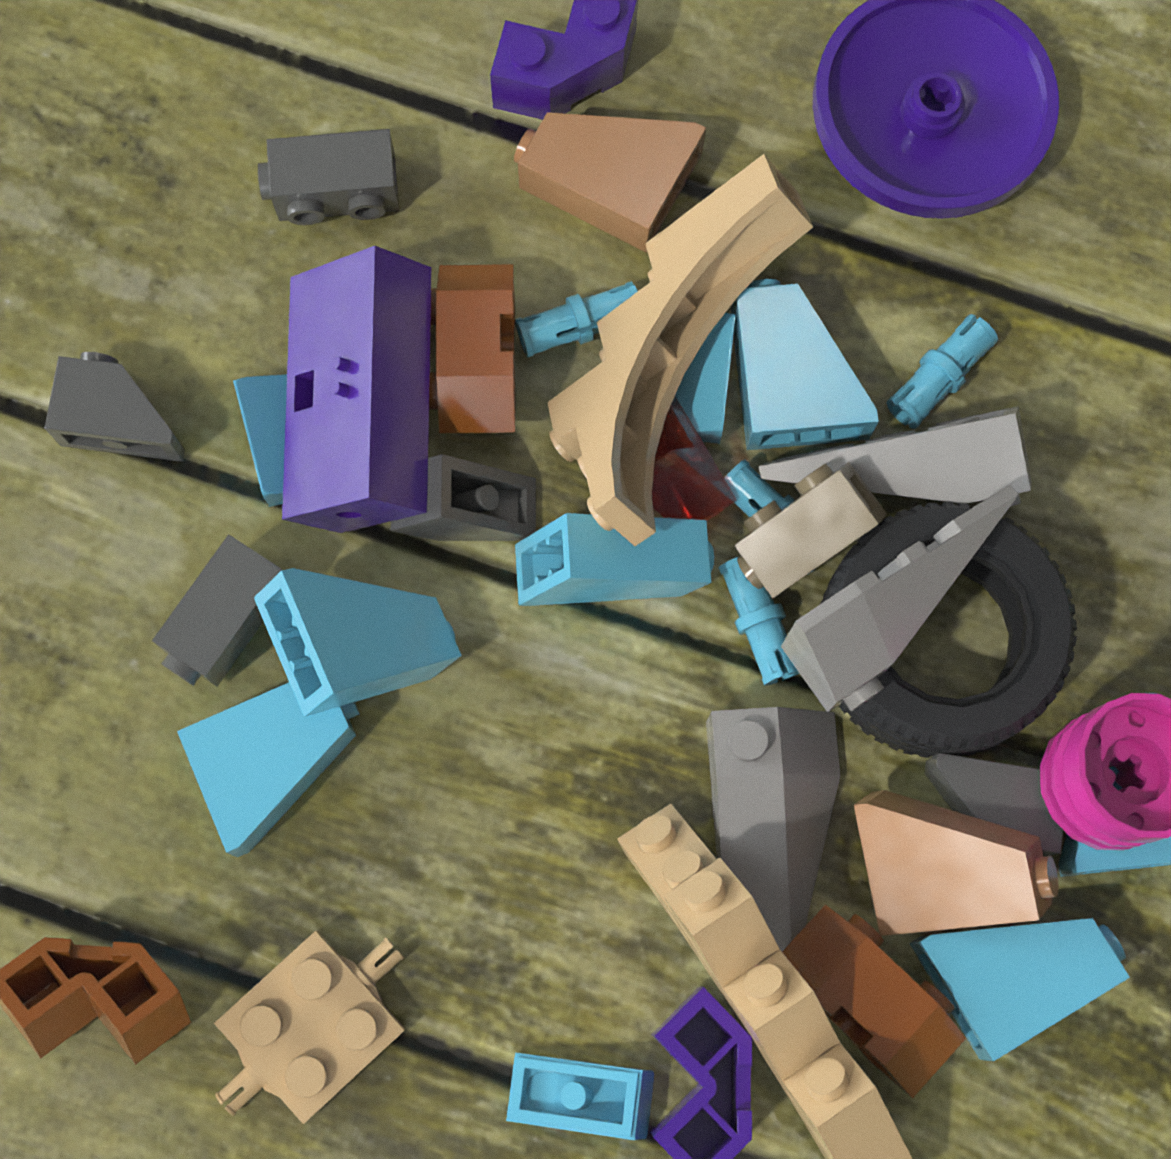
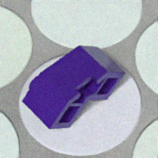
[490,0,638,120]
[650,987,752,1159]

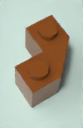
[429,264,516,433]
[782,904,966,1099]
[0,937,191,1065]

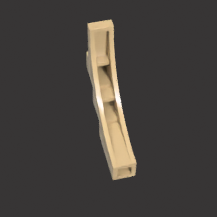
[547,154,813,546]
[617,804,912,1159]

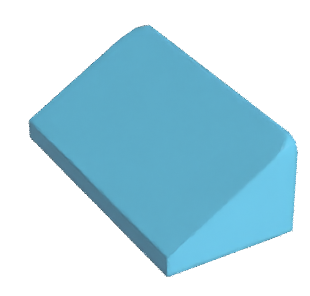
[660,313,736,444]
[233,374,287,507]

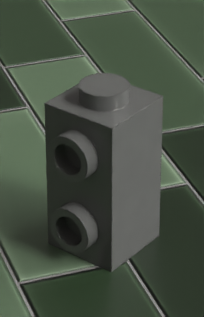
[258,129,399,225]
[152,534,282,687]

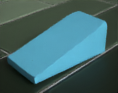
[506,1053,654,1140]

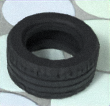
[820,502,1077,758]

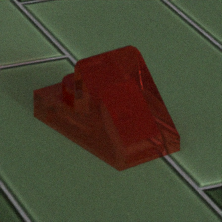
[651,396,737,521]

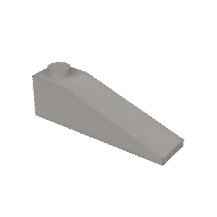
[759,406,1032,507]
[781,484,1018,713]
[706,707,840,951]

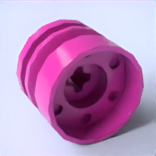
[1040,693,1171,851]

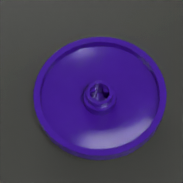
[813,0,1059,219]

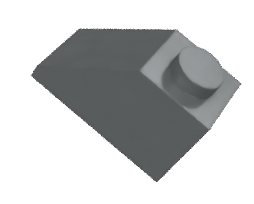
[44,352,185,462]
[390,454,536,541]
[924,753,1063,857]

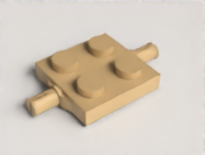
[214,930,405,1124]

